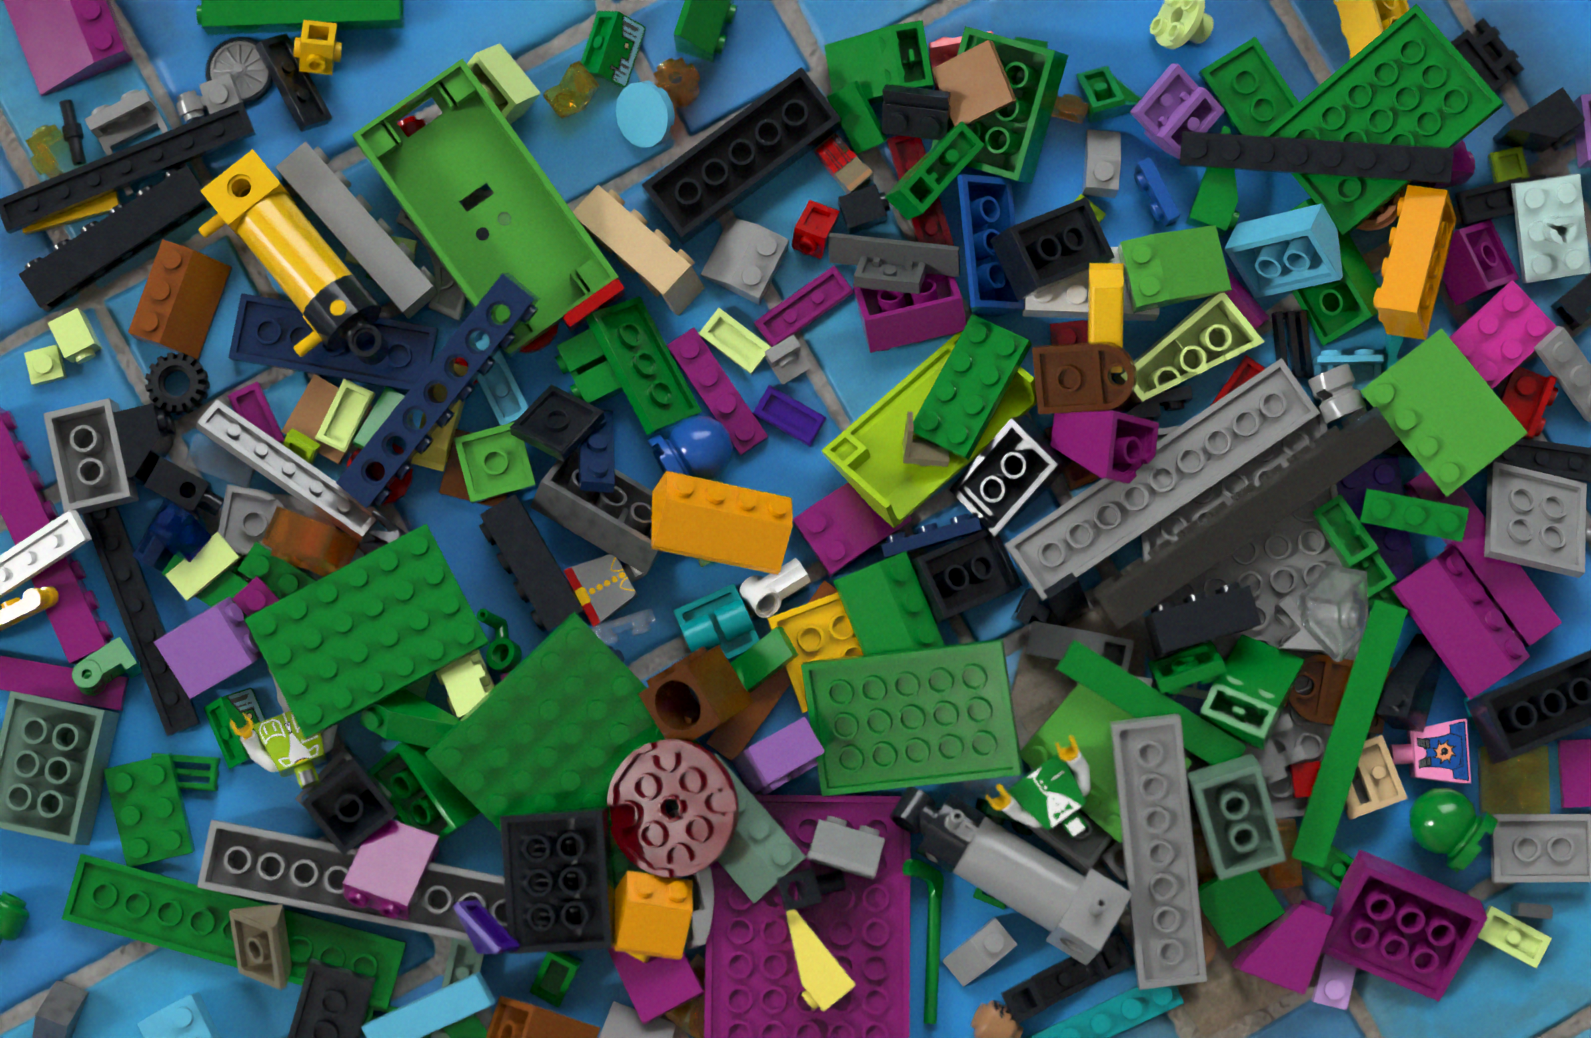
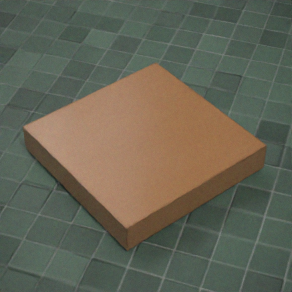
[932,40,1017,127]
[281,374,373,465]

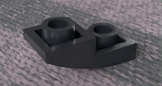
[1126,386,1193,421]
[1044,572,1090,627]

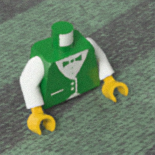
[986,736,1091,837]

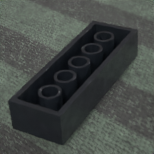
[642,67,842,245]

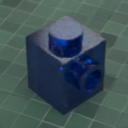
[149,503,212,563]

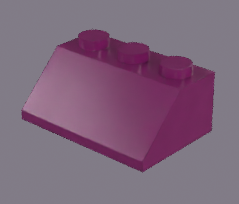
[852,273,966,353]

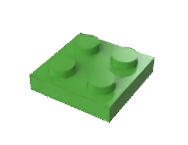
[454,422,536,504]

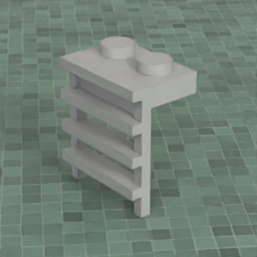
[85,89,186,197]

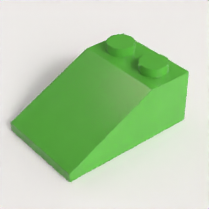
[1117,225,1232,314]

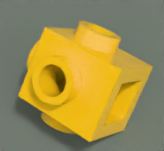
[294,20,342,75]

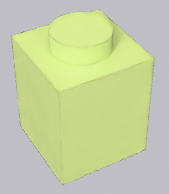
[48,308,102,364]

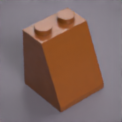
[486,996,600,1038]

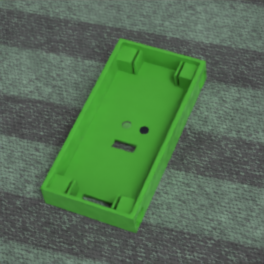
[352,58,619,358]

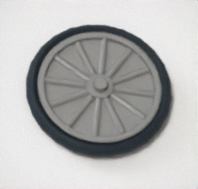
[206,37,273,104]

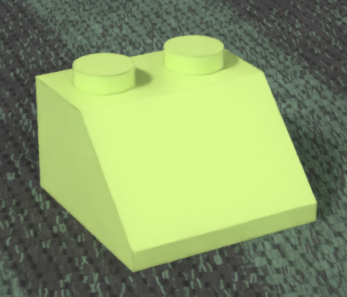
[467,43,541,124]

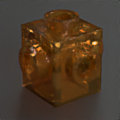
[653,57,701,109]

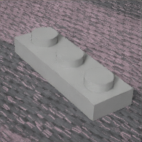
[1534,326,1591,422]

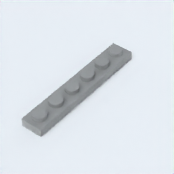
[195,399,381,542]

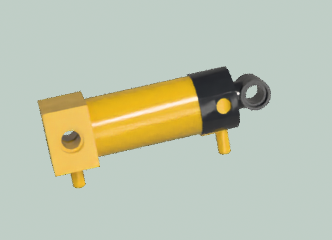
[199,149,389,365]

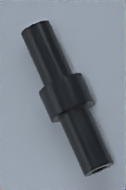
[59,99,86,166]

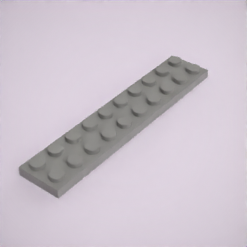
[1004,358,1320,601]

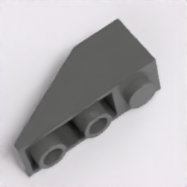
[1025,621,1134,672]

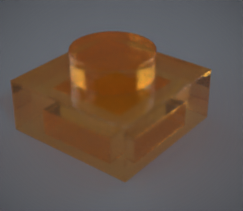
[1051,94,1088,124]

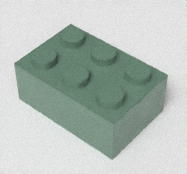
[1186,754,1286,880]

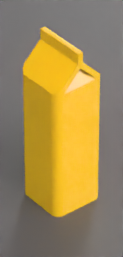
[1088,263,1124,373]

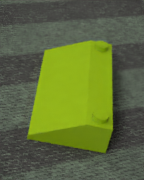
[821,331,1037,528]

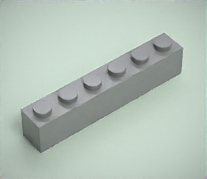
[275,141,438,319]

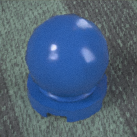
[647,415,733,480]

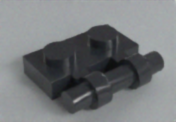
[1450,18,1524,92]

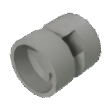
[1308,364,1367,424]

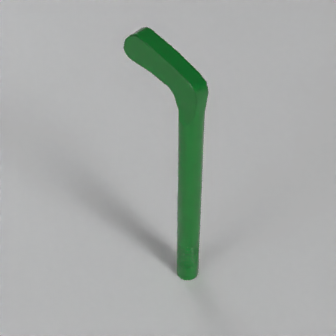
[902,859,944,1024]

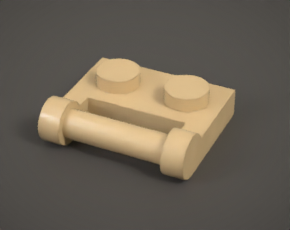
[1345,735,1408,820]

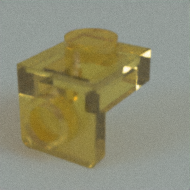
[543,61,600,119]
[25,124,64,179]

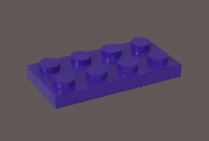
[1333,456,1415,597]

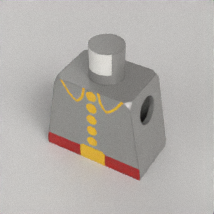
[563,554,649,629]

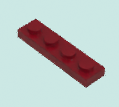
[887,135,954,246]

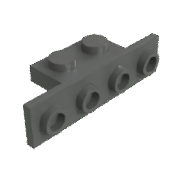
[828,233,960,294]

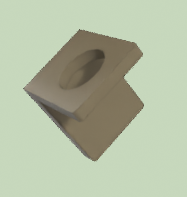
[902,411,949,467]

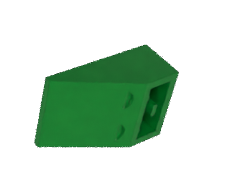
[824,20,934,104]
[1200,634,1305,750]

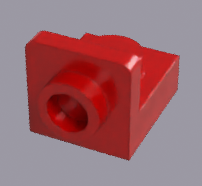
[792,200,840,259]

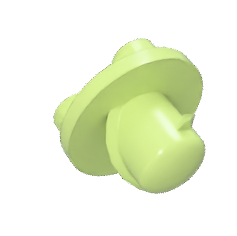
[1150,0,1214,49]

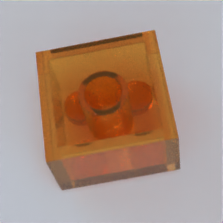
[261,506,360,577]

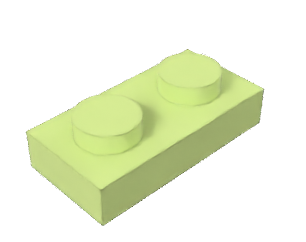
[1477,906,1552,968]

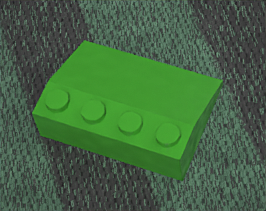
[1360,328,1528,497]
[1020,684,1192,843]

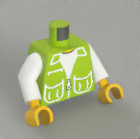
[230,711,337,789]

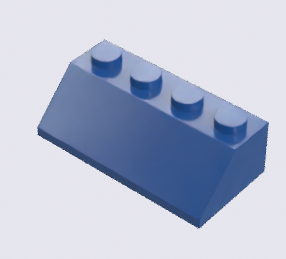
[957,174,1025,317]

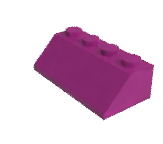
[1392,546,1530,699]

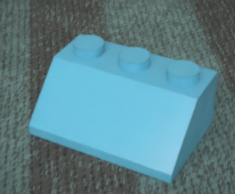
[1224,203,1343,298]
[137,992,221,1038]

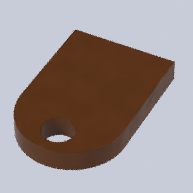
[1032,342,1137,414]
[1287,655,1393,734]

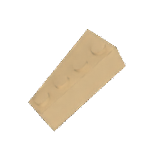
[573,185,705,316]

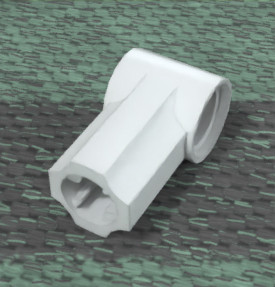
[739,558,811,618]

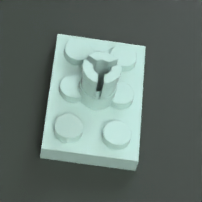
[1511,174,1591,283]

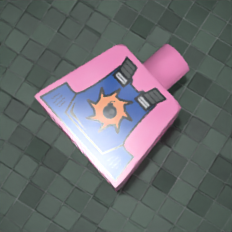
[1389,719,1471,784]

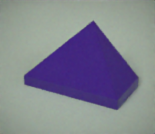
[453,900,520,954]

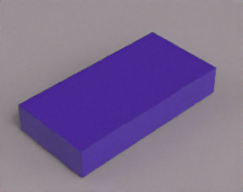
[753,385,827,447]

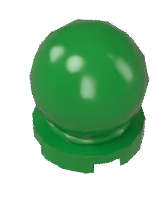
[1409,787,1498,873]

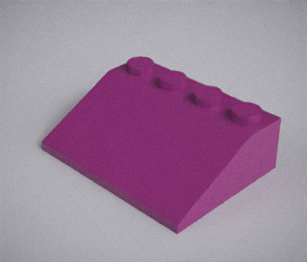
[3,0,134,96]
[1321,849,1488,1001]

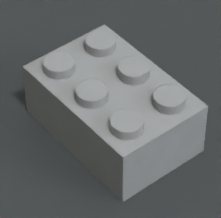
[43,398,139,515]

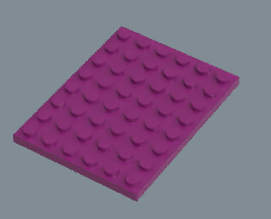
[704,795,910,1038]

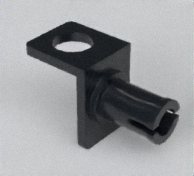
[776,869,846,911]

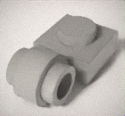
[176,73,243,122]

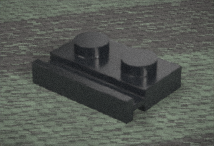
[882,84,951,140]

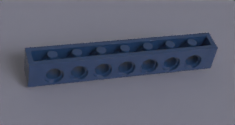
[336,273,540,508]

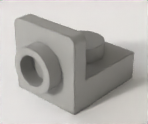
[765,334,809,385]

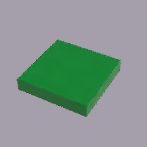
[1198,869,1285,948]

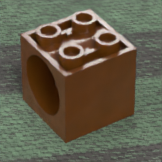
[638,645,754,742]

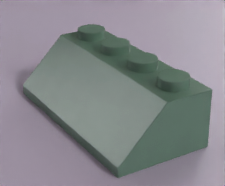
[667,753,806,904]

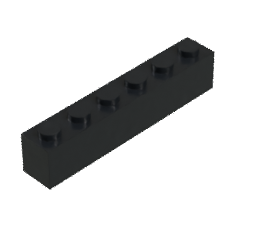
[18,165,212,313]

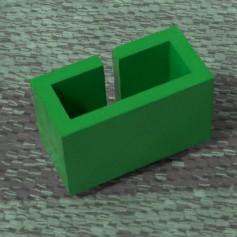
[555,328,624,406]

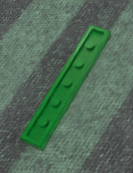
[1056,640,1247,765]

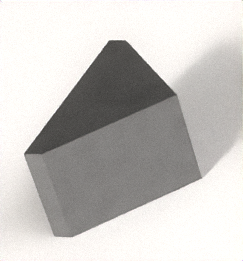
[32,980,89,1038]

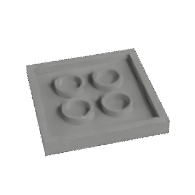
[1484,461,1587,578]

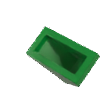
[529,951,584,1008]

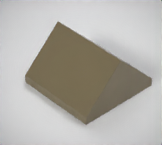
[229,904,292,990]

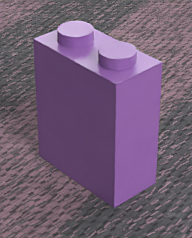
[154,596,263,699]

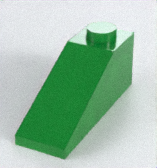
[885,121,984,220]
[1185,126,1240,237]
[359,689,460,748]

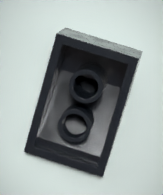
[990,197,1115,301]
[949,415,1072,536]
[910,529,1023,625]

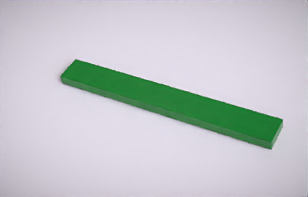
[1290,599,1408,868]

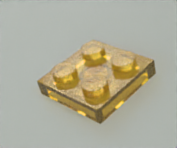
[1478,746,1550,814]

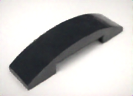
[1001,933,1135,1024]

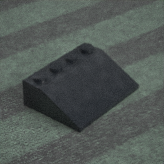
[500,807,615,954]

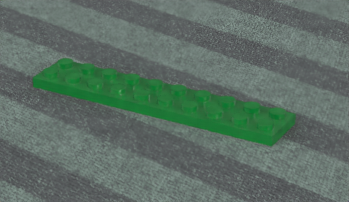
[62,853,407,1009]

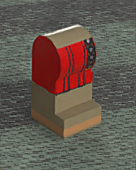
[813,133,874,194]

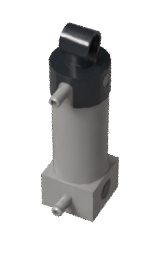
[890,787,1133,965]

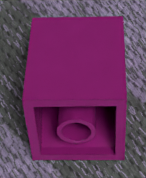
[1231,900,1334,995]

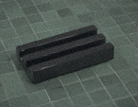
[1271,310,1313,378]

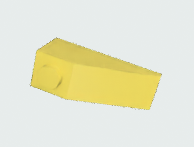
[786,910,855,1012]

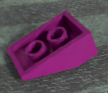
[793,483,913,577]

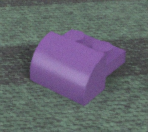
[1130,63,1225,159]

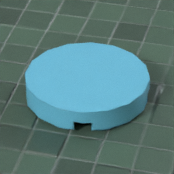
[615,81,675,148]

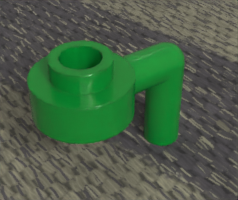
[477,608,522,673]

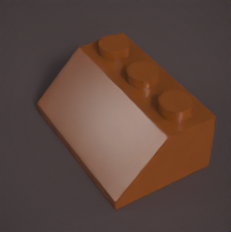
[128,239,232,360]

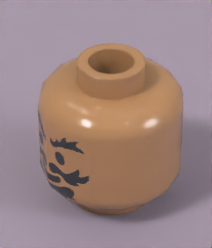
[970,1000,1024,1038]

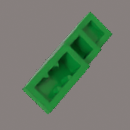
[1312,494,1410,619]

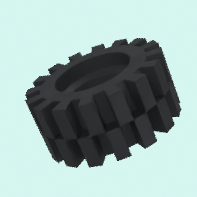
[145,352,210,415]

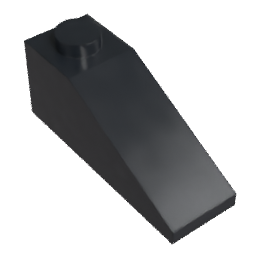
[1376,633,1443,732]

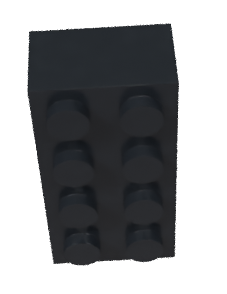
[479,494,587,633]
[1466,650,1591,764]

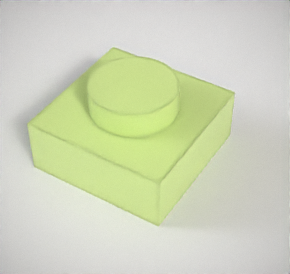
[24,345,67,386]

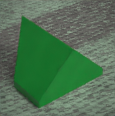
[1076,66,1141,123]

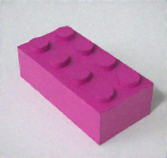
[1449,280,1557,389]

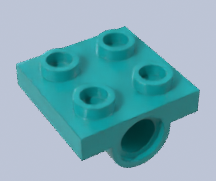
[673,583,760,660]

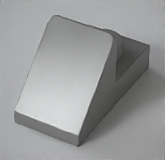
[1274,595,1334,652]

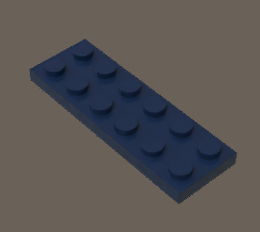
[228,293,438,391]

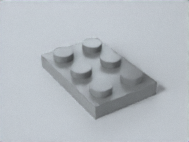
[1490,814,1591,883]

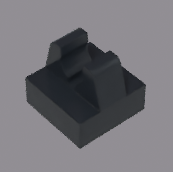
[1011,588,1052,625]

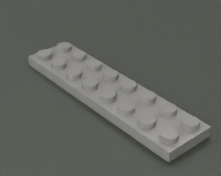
[1110,714,1207,990]

